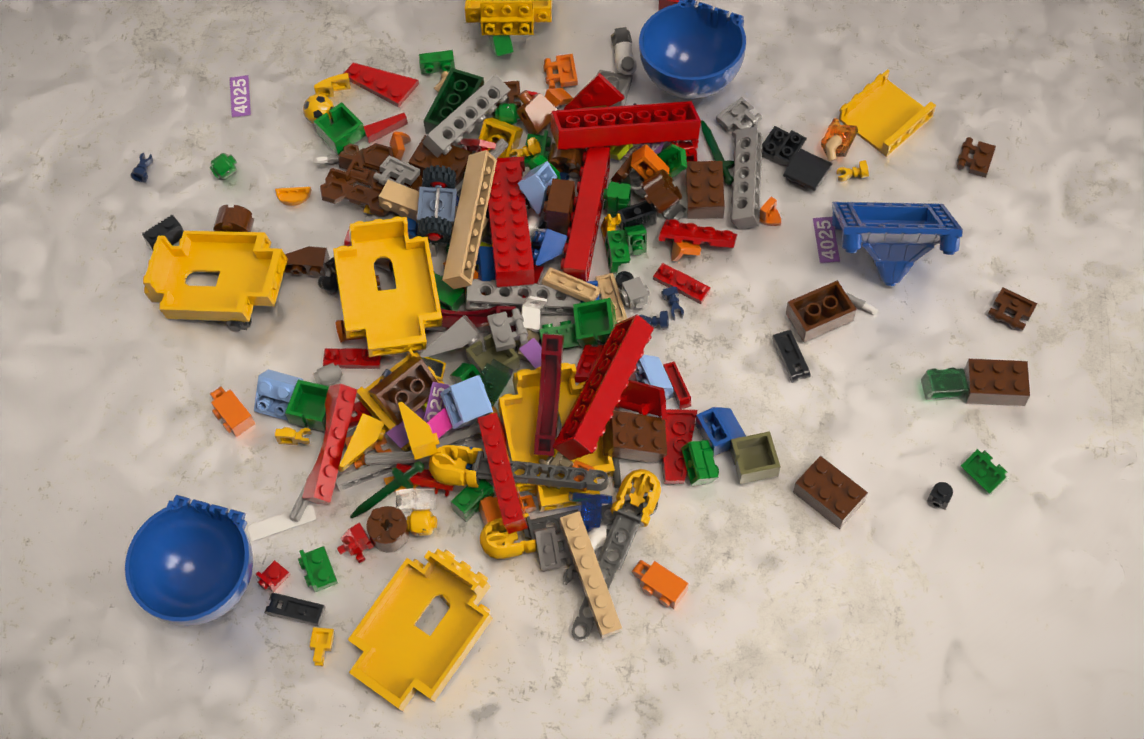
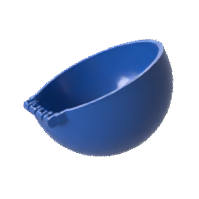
[639,0,746,99]
[125,495,253,626]

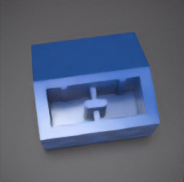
[531,229,567,266]
[695,407,746,457]

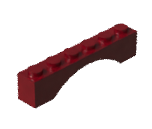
[424,306,516,332]
[534,333,564,456]

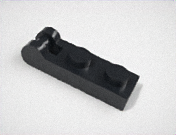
[772,329,811,383]
[264,593,326,627]

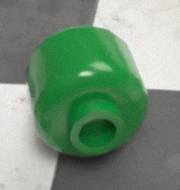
[495,103,521,126]
[209,153,237,179]

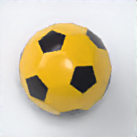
[303,94,334,124]

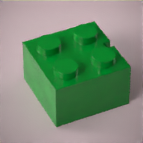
[314,102,366,155]
[573,298,617,347]
[285,379,329,432]

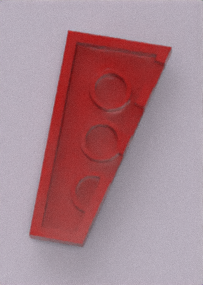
[343,63,419,107]
[658,219,738,248]
[658,409,698,484]

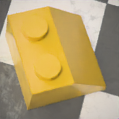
[475,117,523,158]

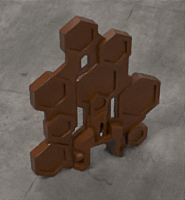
[320,143,423,217]

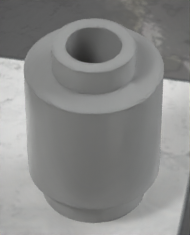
[313,363,343,386]

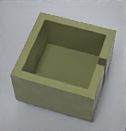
[466,333,520,386]
[730,431,781,484]

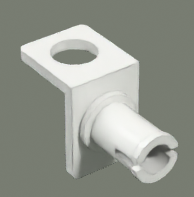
[521,296,547,331]

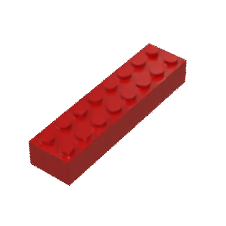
[551,101,701,150]
[561,147,610,282]
[488,161,534,287]
[552,314,654,461]

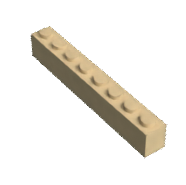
[442,150,497,289]

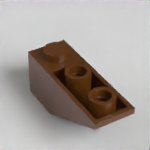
[284,246,330,277]

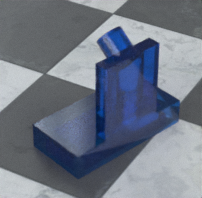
[569,492,613,532]

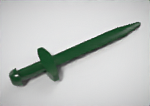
[701,120,735,186]
[350,461,424,518]

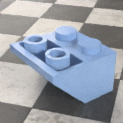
[518,161,557,214]
[635,354,673,400]
[254,369,303,421]
[440,375,493,429]

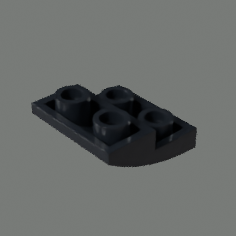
[762,126,807,165]
[783,149,833,191]

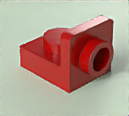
[256,560,290,593]

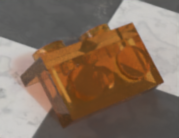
[821,118,858,157]

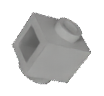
[619,277,650,310]

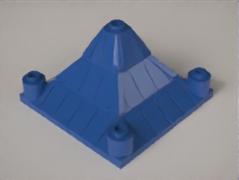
[832,202,963,286]

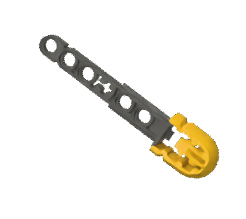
[429,445,608,491]
[571,469,661,641]
[480,496,658,559]

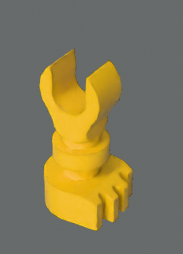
[509,137,541,157]
[837,160,869,182]

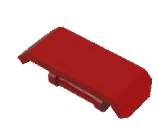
[615,380,667,420]

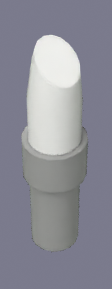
[313,155,338,164]
[846,293,878,314]

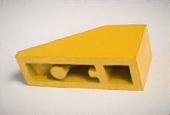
[398,402,440,460]
[338,414,386,472]

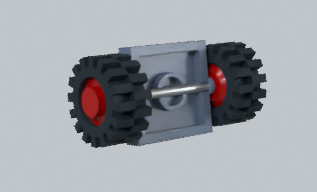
[417,165,457,245]

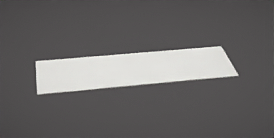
[247,504,317,541]

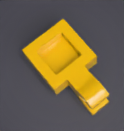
[600,214,621,242]
[275,427,312,445]
[309,627,335,666]

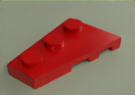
[564,72,625,110]

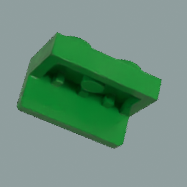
[657,144,687,178]

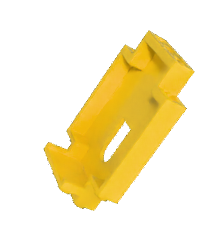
[465,0,553,35]
[333,216,442,357]
[143,231,288,322]
[498,363,615,512]
[348,549,493,711]

